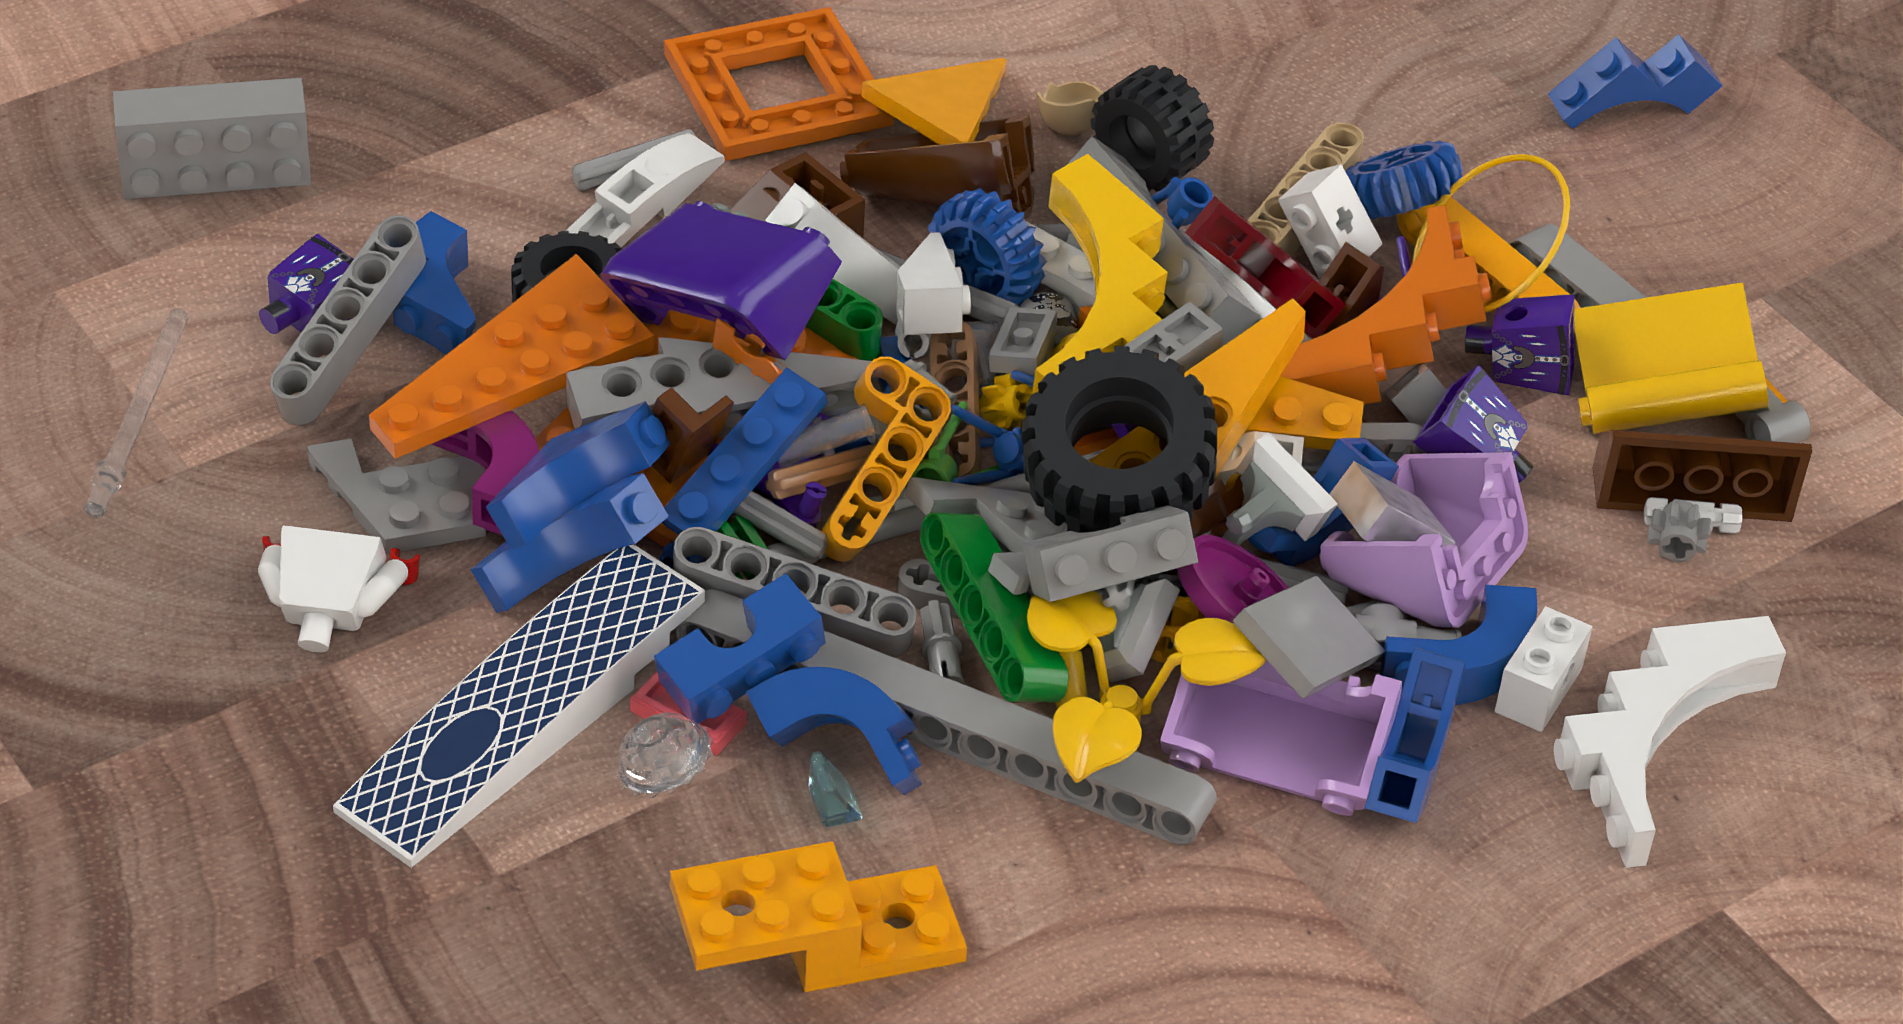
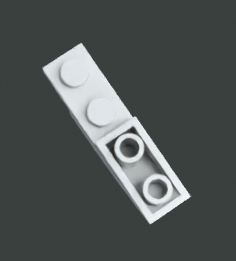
[566,133,725,247]

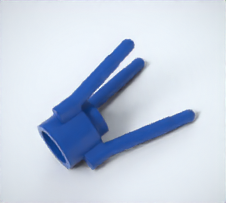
[1152,177,1213,230]
[950,405,1024,485]

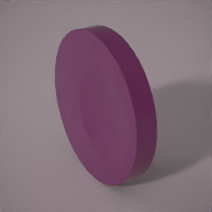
[1177,535,1288,624]

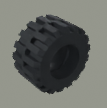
[1091,65,1214,192]
[511,231,631,311]

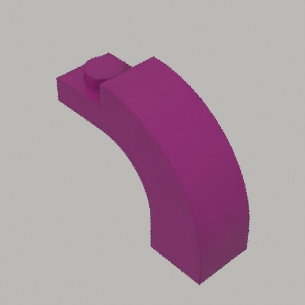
[431,411,539,536]

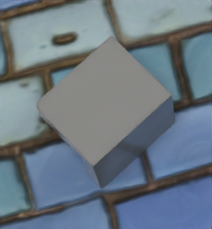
[1384,363,1447,427]

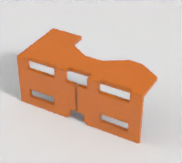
[713,318,786,384]

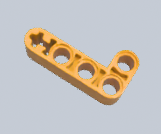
[821,357,951,561]

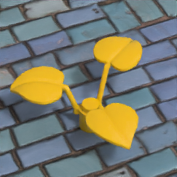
[1027,591,1267,783]

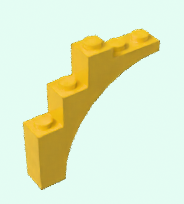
[1032,154,1168,394]

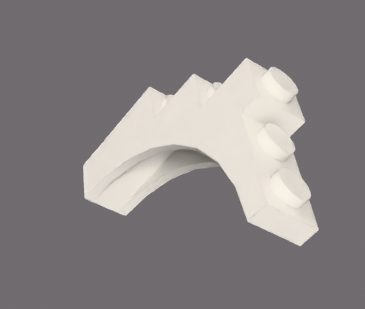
[1554,616,1786,868]

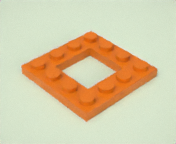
[664,7,894,161]

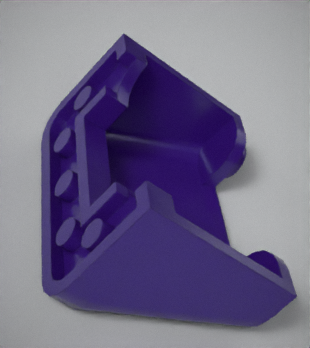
[601,201,842,361]

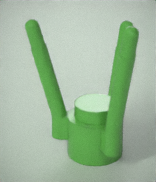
[907,401,1000,485]

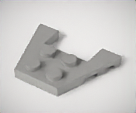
[307,438,487,554]
[905,477,1067,595]

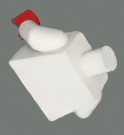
[258,525,420,653]

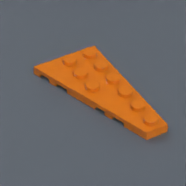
[369,254,654,459]

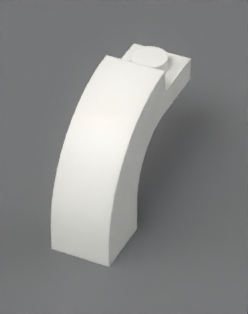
[766,183,901,325]

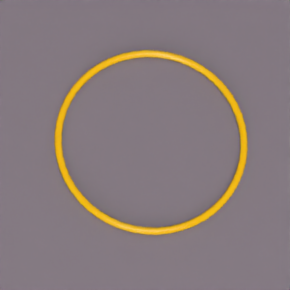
[1413,154,1570,313]

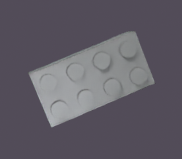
[113,78,311,199]

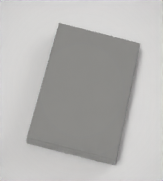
[1233,576,1385,699]

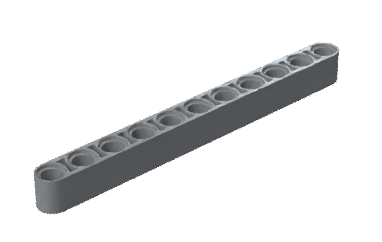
[676,589,1217,845]

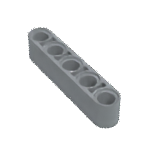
[270,215,426,425]
[1509,224,1647,308]
[673,527,917,657]

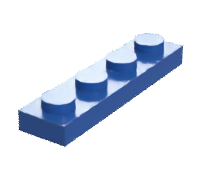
[662,367,828,535]

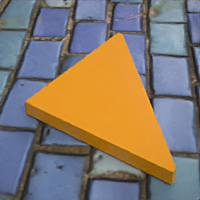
[861,58,1007,145]

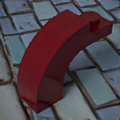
[1185,196,1346,339]

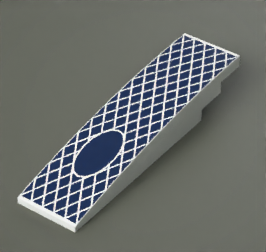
[333,544,705,868]

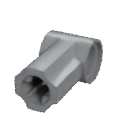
[1734,387,1811,443]

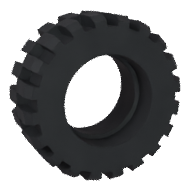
[1022,346,1217,533]

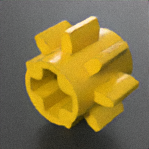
[980,373,1033,431]

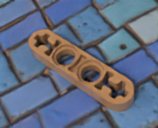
[930,321,981,477]

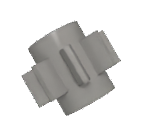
[1648,500,1711,562]

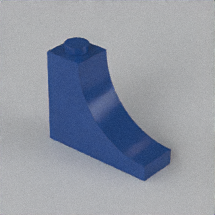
[486,401,670,550]
[471,473,669,613]

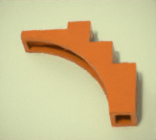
[1280,205,1492,405]

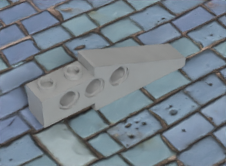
[566,337,878,438]

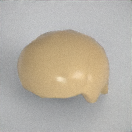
[1036,81,1104,136]

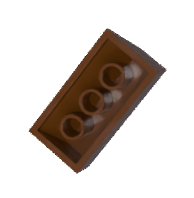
[1592,430,1812,522]

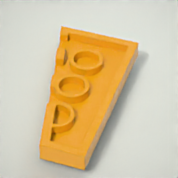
[1217,376,1364,450]

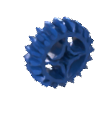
[1345,141,1463,220]
[927,188,1047,306]

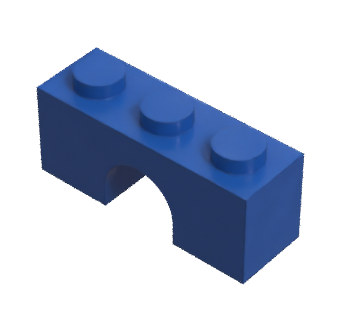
[654,573,826,726]

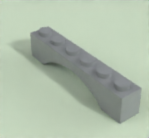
[1067,137,1261,346]

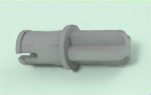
[920,600,965,685]

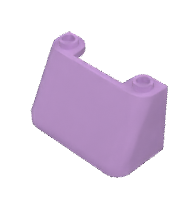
[1320,452,1528,628]
[1160,661,1402,816]

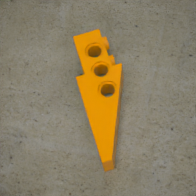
[1089,298,1306,479]

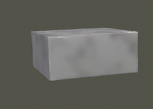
[1329,461,1456,545]

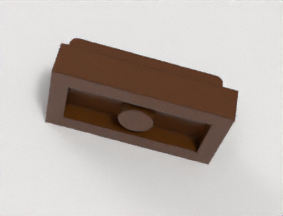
[651,387,734,484]

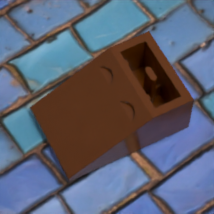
[730,152,865,238]

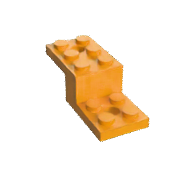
[670,841,967,993]

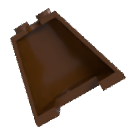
[840,115,1035,219]

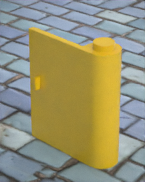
[1575,282,1768,435]

